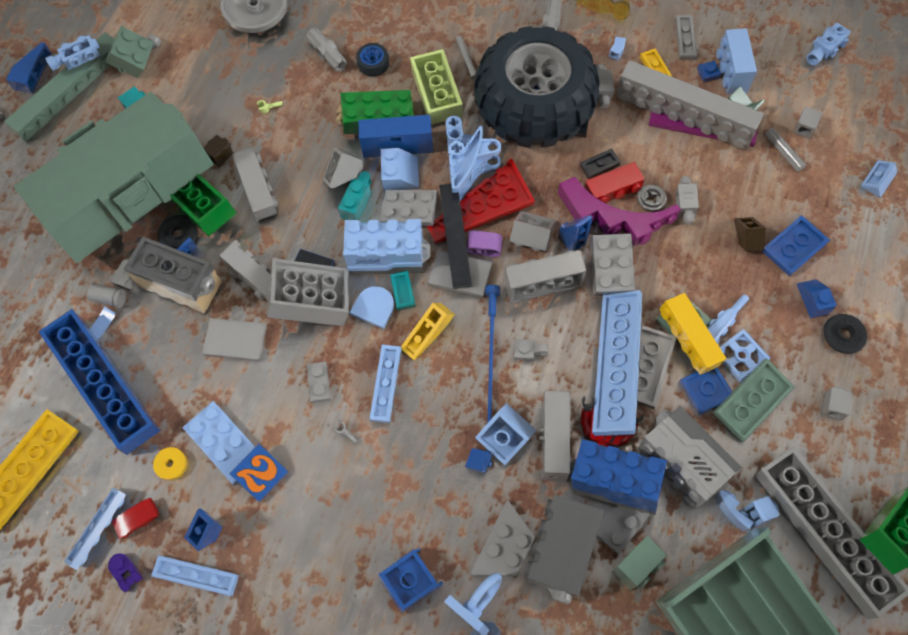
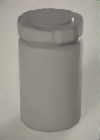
[87,283,126,308]

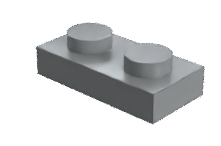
[307,362,331,403]

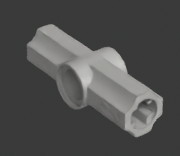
[542,0,562,31]
[306,28,347,72]

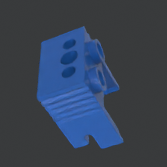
[378,548,443,614]

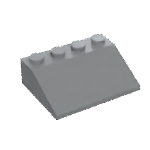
[267,258,349,326]

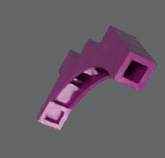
[558,177,681,246]

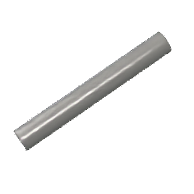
[455,35,476,79]

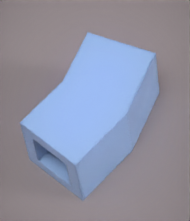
[609,37,626,61]

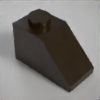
[734,217,766,253]

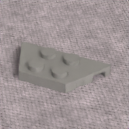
[470,501,535,577]

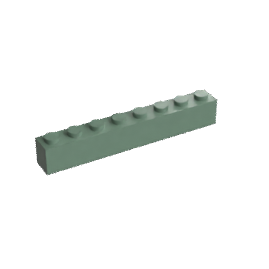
[4,32,114,142]

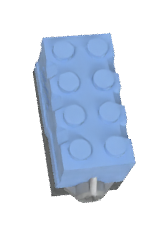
[343,219,431,274]

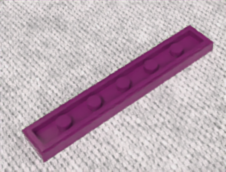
[648,111,757,147]

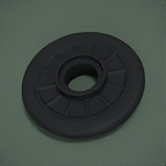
[158,215,198,249]
[823,314,867,354]

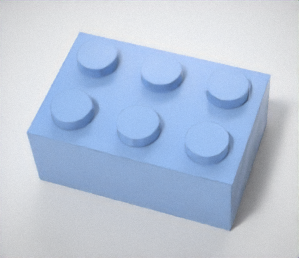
[716,28,757,94]

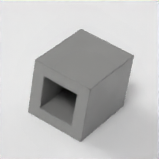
[793,107,822,139]
[822,387,852,420]

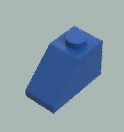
[797,279,837,319]
[184,508,223,552]

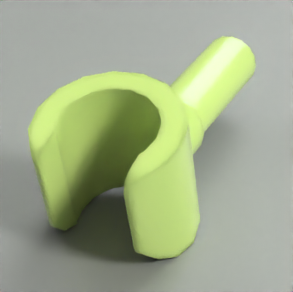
[257,100,283,114]

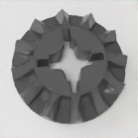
[637,185,667,212]

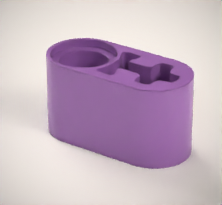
[466,231,503,257]

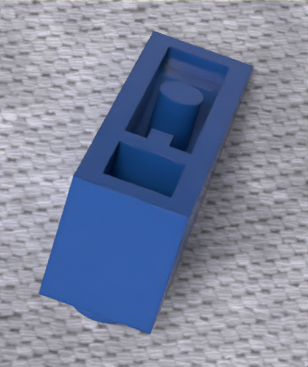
[6,42,52,94]
[558,215,592,251]

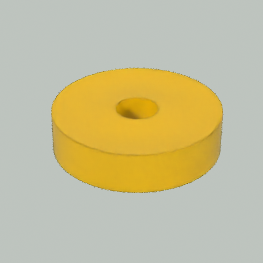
[153,447,188,481]

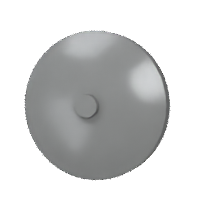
[220,0,287,33]

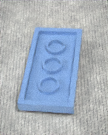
[182,401,255,485]

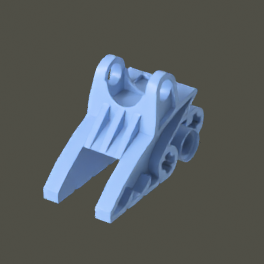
[446,116,501,201]

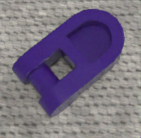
[108,553,143,593]

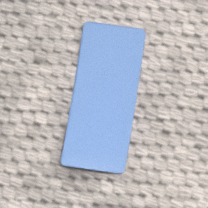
[90,307,115,340]

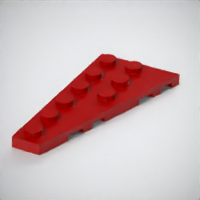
[427,158,535,244]

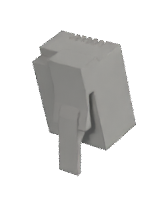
[110,259,140,295]

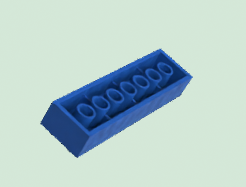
[38,309,161,455]

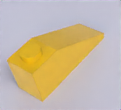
[401,303,455,360]

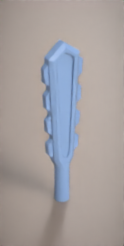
[708,294,749,344]

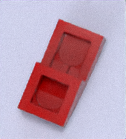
[111,498,160,539]

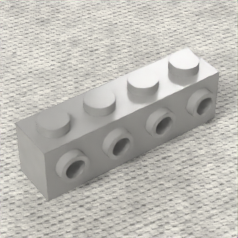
[232,147,278,221]

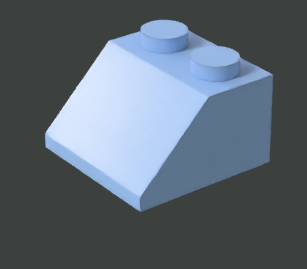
[381,148,419,191]
[475,403,537,465]

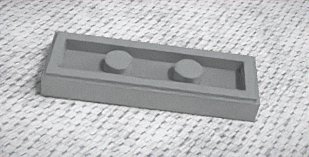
[675,15,697,60]

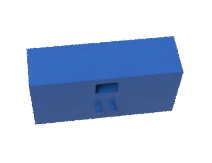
[358,115,433,158]

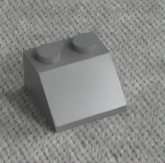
[322,147,363,188]
[510,211,556,251]

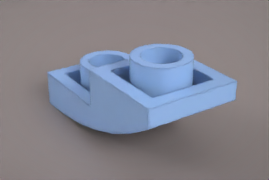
[715,490,754,532]

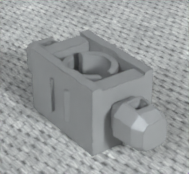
[597,64,614,108]
[675,176,699,225]

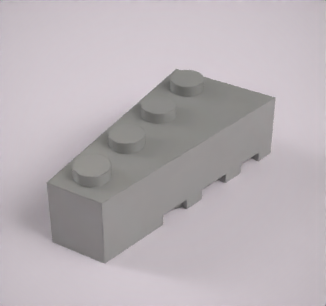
[220,240,271,302]

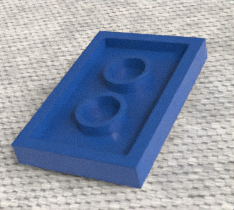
[762,215,830,277]

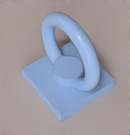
[444,573,502,635]

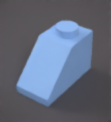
[741,496,780,529]

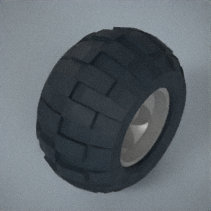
[474,26,600,148]

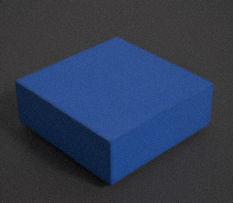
[465,448,492,473]

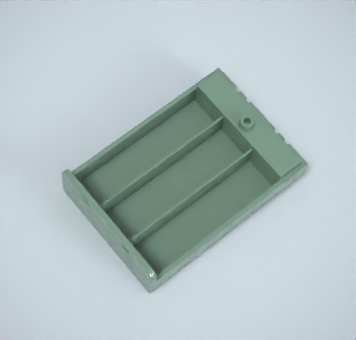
[655,527,840,635]

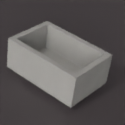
[590,234,635,296]

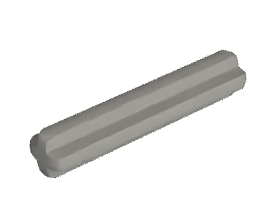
[765,128,806,172]

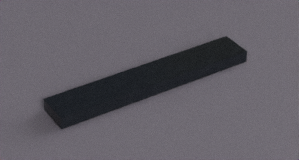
[439,184,472,289]

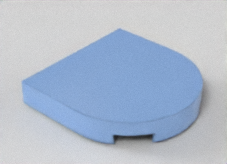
[349,287,394,329]

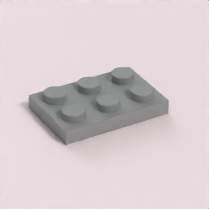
[379,190,439,226]

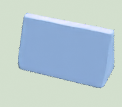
[861,160,897,197]

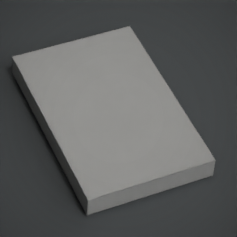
[428,250,492,298]
[202,318,267,361]

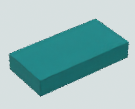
[390,271,416,311]

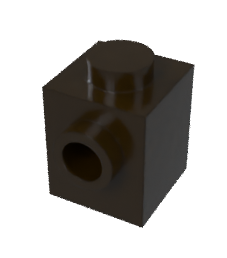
[203,135,234,168]

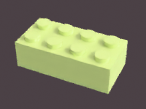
[410,49,463,125]

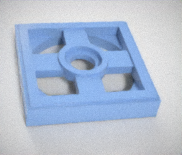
[720,329,770,383]

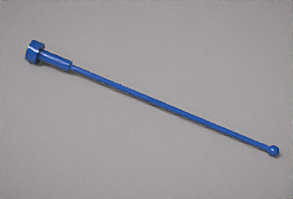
[485,285,500,467]

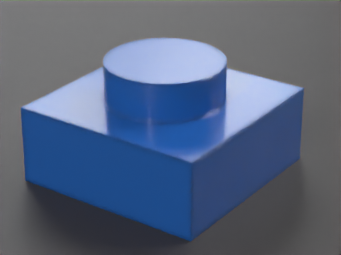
[697,60,721,82]

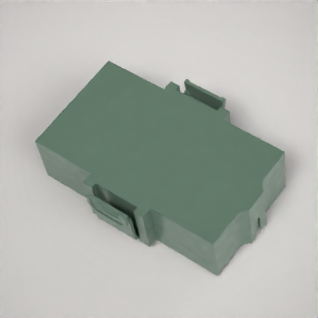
[13,92,214,264]

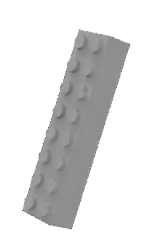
[617,60,764,150]
[754,447,908,619]

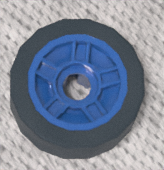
[356,43,389,77]

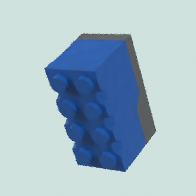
[569,439,667,515]

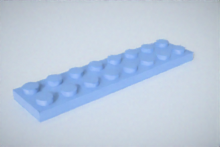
[592,290,642,436]

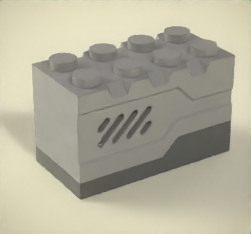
[638,406,742,509]

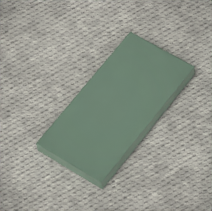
[713,358,794,442]

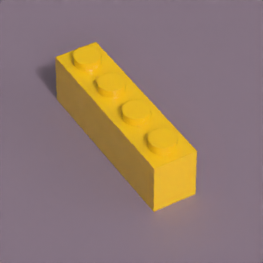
[659,293,727,375]

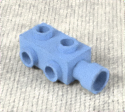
[806,23,851,66]
[45,35,100,71]

